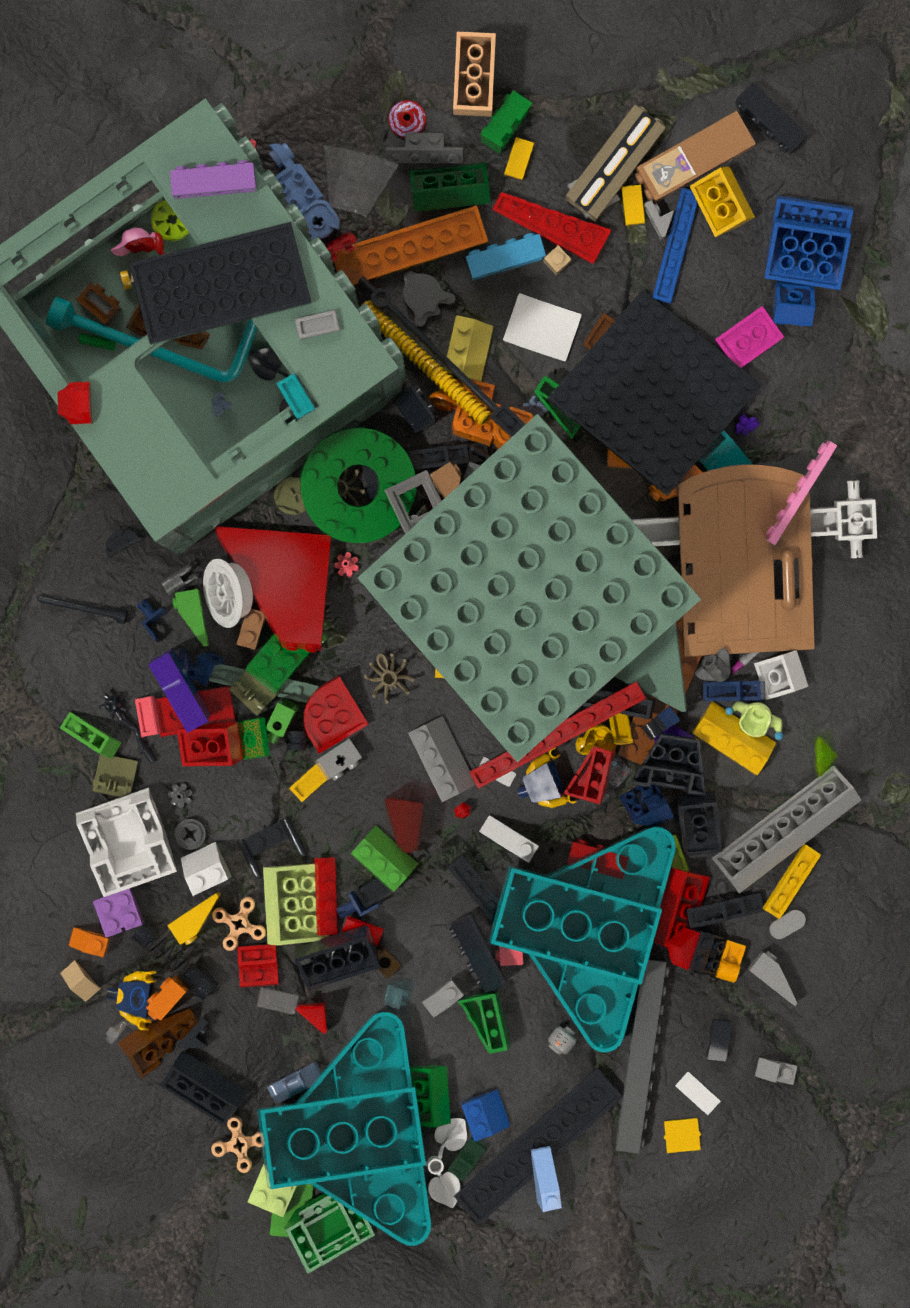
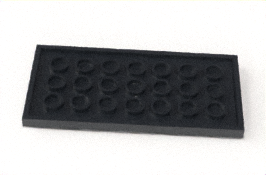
[129,222,312,345]

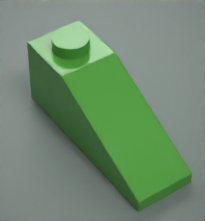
[173,589,209,647]
[60,712,121,759]

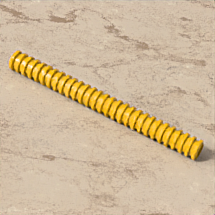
[364,300,491,425]

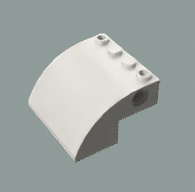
[76,788,177,897]

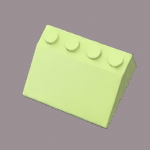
[263,864,329,945]

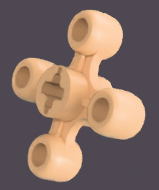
[212,897,266,951]
[211,1115,262,1173]

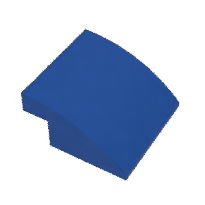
[764,195,854,290]

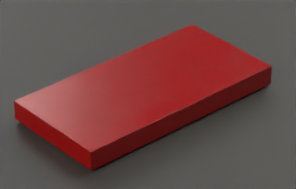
[155,686,236,737]

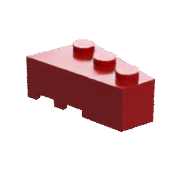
[563,739,617,804]

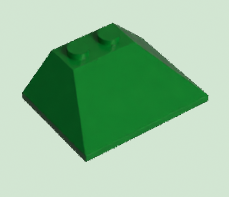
[284,1193,375,1273]

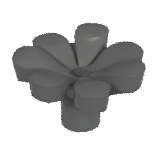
[168,783,193,808]

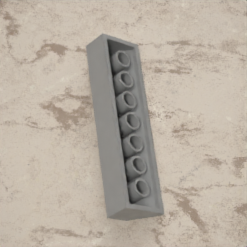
[712,765,861,893]

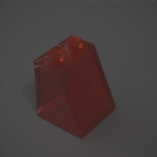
[385,797,424,853]

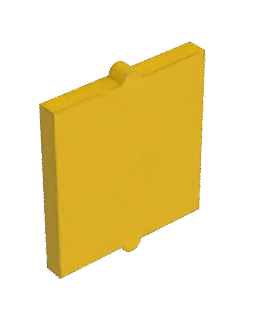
[664,1118,701,1153]

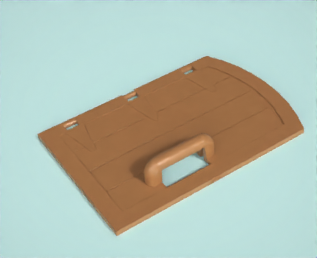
[678,465,814,656]

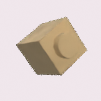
[543,245,571,276]

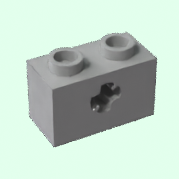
[315,739,362,781]

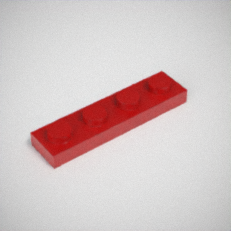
[315,857,337,936]

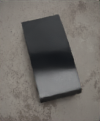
[706,1018,732,1062]

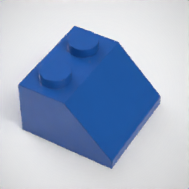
[773,282,815,326]
[461,1089,510,1142]

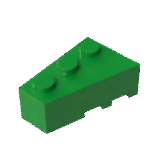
[458,990,511,1054]

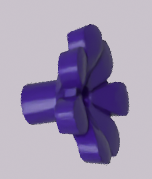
[735,414,759,436]

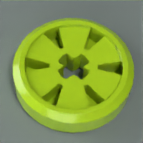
[151,200,189,242]

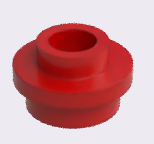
[454,802,472,819]

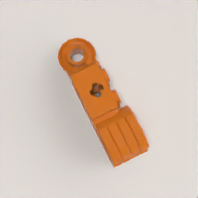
[428,388,534,449]

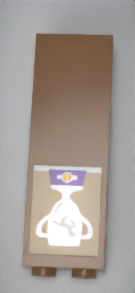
[635,111,756,204]

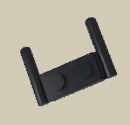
[238,817,306,879]

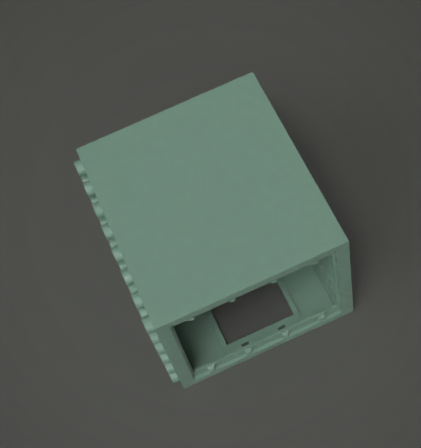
[0,98,407,555]

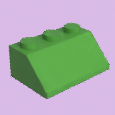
[350,825,418,892]

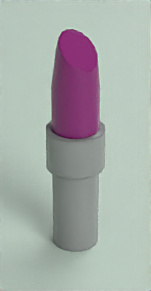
[730,652,760,675]

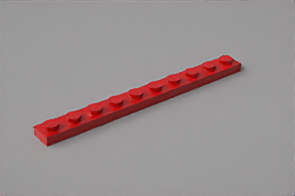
[470,681,646,789]

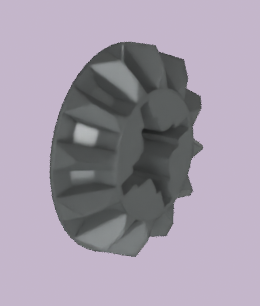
[175,819,206,850]

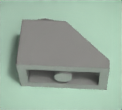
[422,978,464,1017]

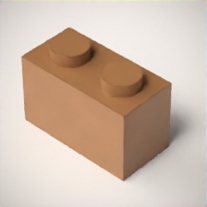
[237,609,266,650]

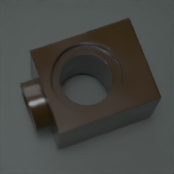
[377,948,402,979]

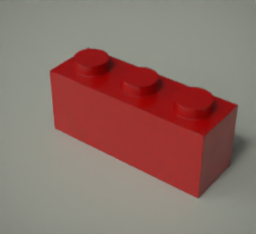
[567,839,629,880]

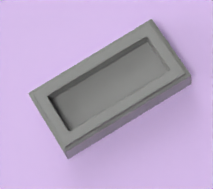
[295,310,340,340]

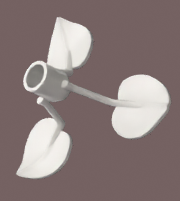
[425,1118,467,1208]

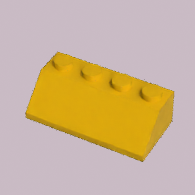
[691,701,776,776]

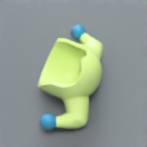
[725,701,783,740]

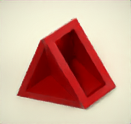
[295,1002,328,1034]

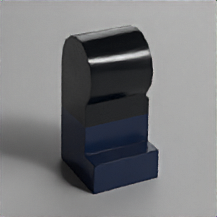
[642,706,680,740]

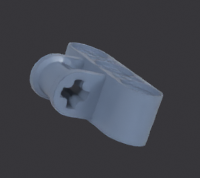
[267,1062,322,1104]

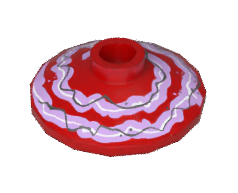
[388,100,426,138]

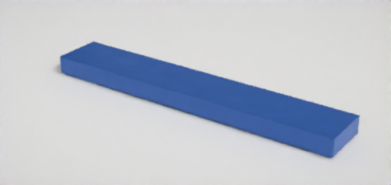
[653,188,698,304]

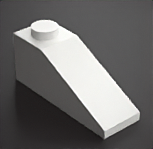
[479,815,539,862]

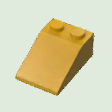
[168,891,221,945]

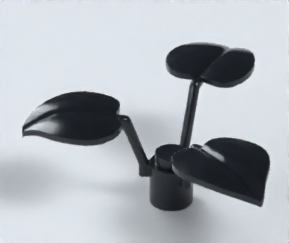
[249,348,297,424]

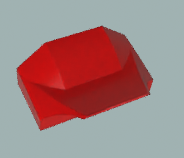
[57,382,92,425]

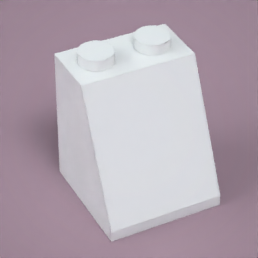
[181,842,232,896]

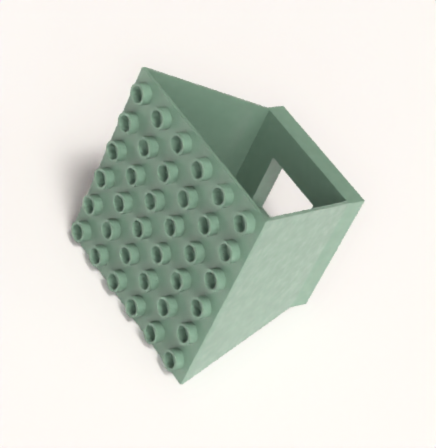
[358,414,702,762]

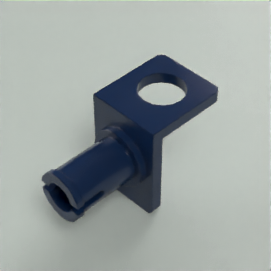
[137,599,167,643]
[187,651,225,685]
[337,890,382,919]

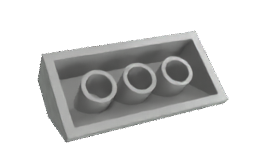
[408,716,476,802]

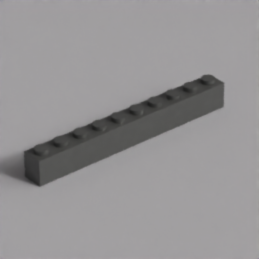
[615,958,669,1154]

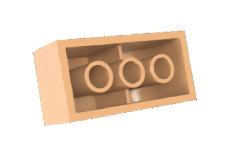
[453,32,496,117]

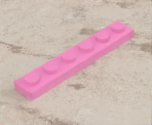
[765,441,837,545]

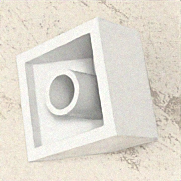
[754,650,808,700]

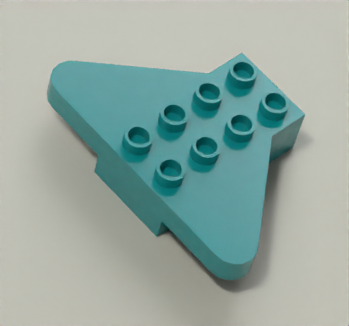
[489,826,676,1052]
[257,1012,431,1246]

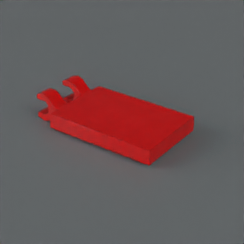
[324,231,357,261]

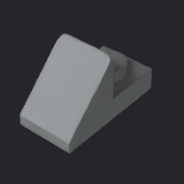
[643,200,674,240]
[755,1057,797,1085]

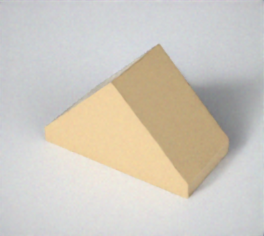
[60,960,100,1002]

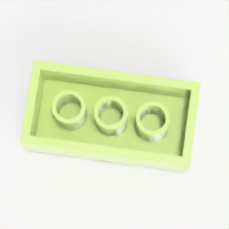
[248,1164,296,1217]

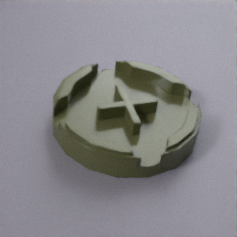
[274,477,306,515]

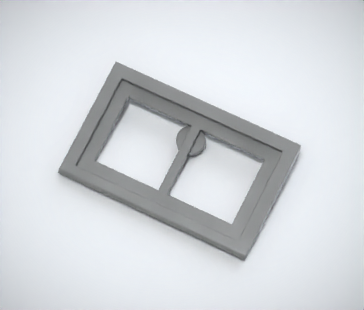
[385,470,442,534]

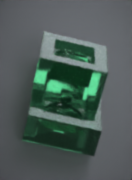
[447,1136,487,1182]

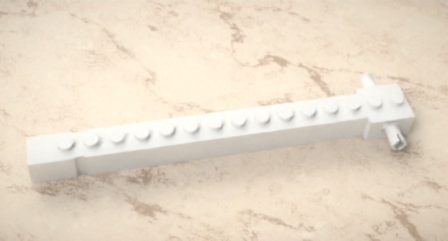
[631,480,877,558]

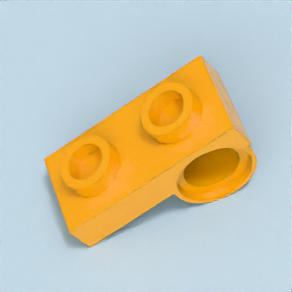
[715,940,746,983]

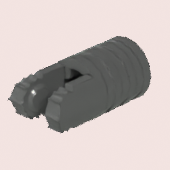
[160,563,198,596]

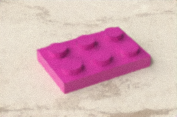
[715,306,784,368]

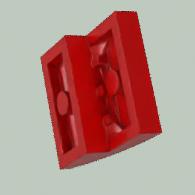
[237,944,279,988]

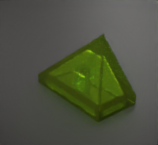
[814,737,838,776]

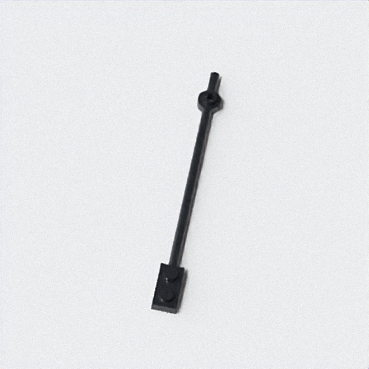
[358,276,526,438]

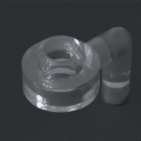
[105,1018,139,1045]

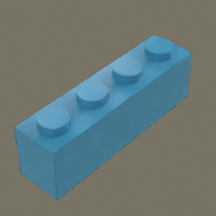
[466,233,546,281]

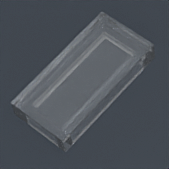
[257,987,299,1015]

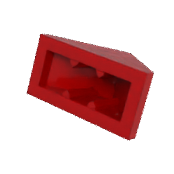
[666,927,700,970]

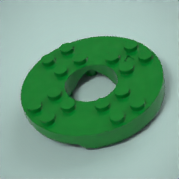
[300,427,416,543]

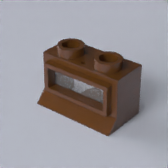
[75,282,122,327]

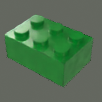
[245,634,311,694]

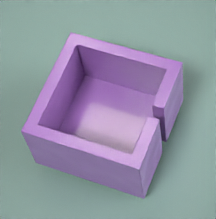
[93,888,144,937]

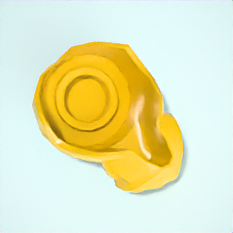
[576,724,613,755]

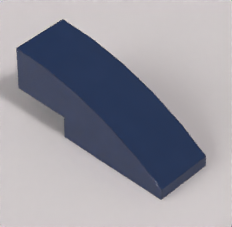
[703,681,765,701]

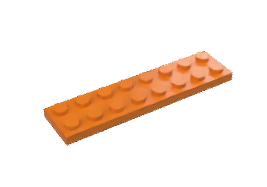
[334,205,488,285]

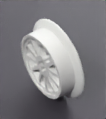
[203,559,253,628]

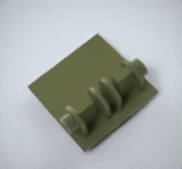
[229,671,283,715]
[92,754,138,797]

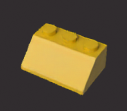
[690,166,755,237]

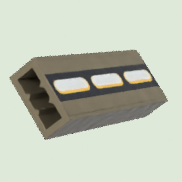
[565,105,666,222]

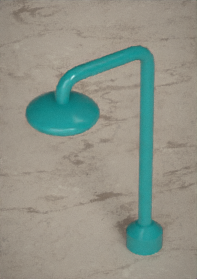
[46,296,257,383]

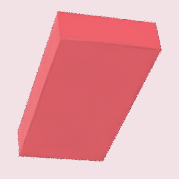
[135,696,161,737]

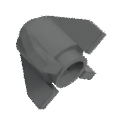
[695,647,731,682]

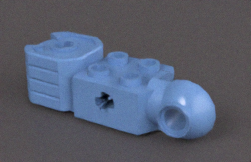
[269,143,340,242]

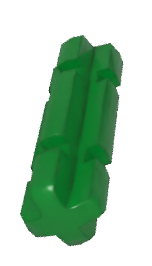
[78,333,116,351]

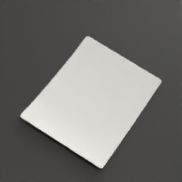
[503,293,582,361]

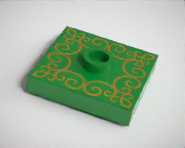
[238,718,270,760]

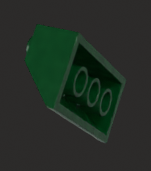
[410,162,490,211]

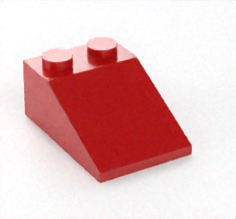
[177,722,243,766]

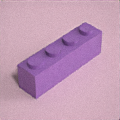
[170,160,257,199]

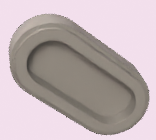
[769,910,806,939]

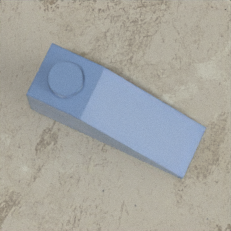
[531,1146,562,1212]

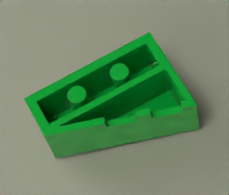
[480,91,532,154]
[534,375,580,439]

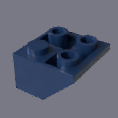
[619,784,674,826]

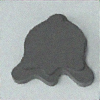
[403,271,455,327]

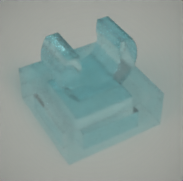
[384,985,408,1008]

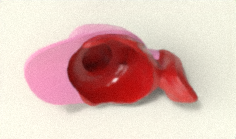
[111,227,165,256]

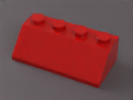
[653,867,710,947]

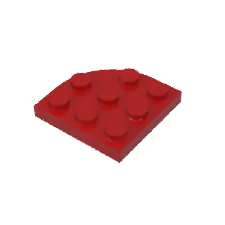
[303,676,369,754]

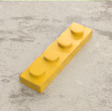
[763,844,821,919]

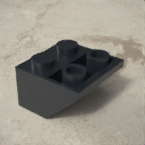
[686,926,727,975]

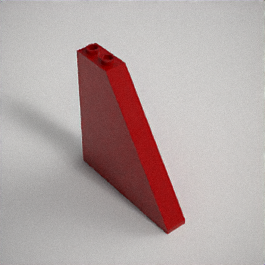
[216,526,331,652]

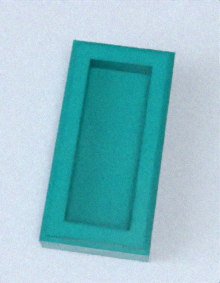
[276,373,316,420]

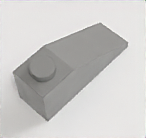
[748,951,797,1006]

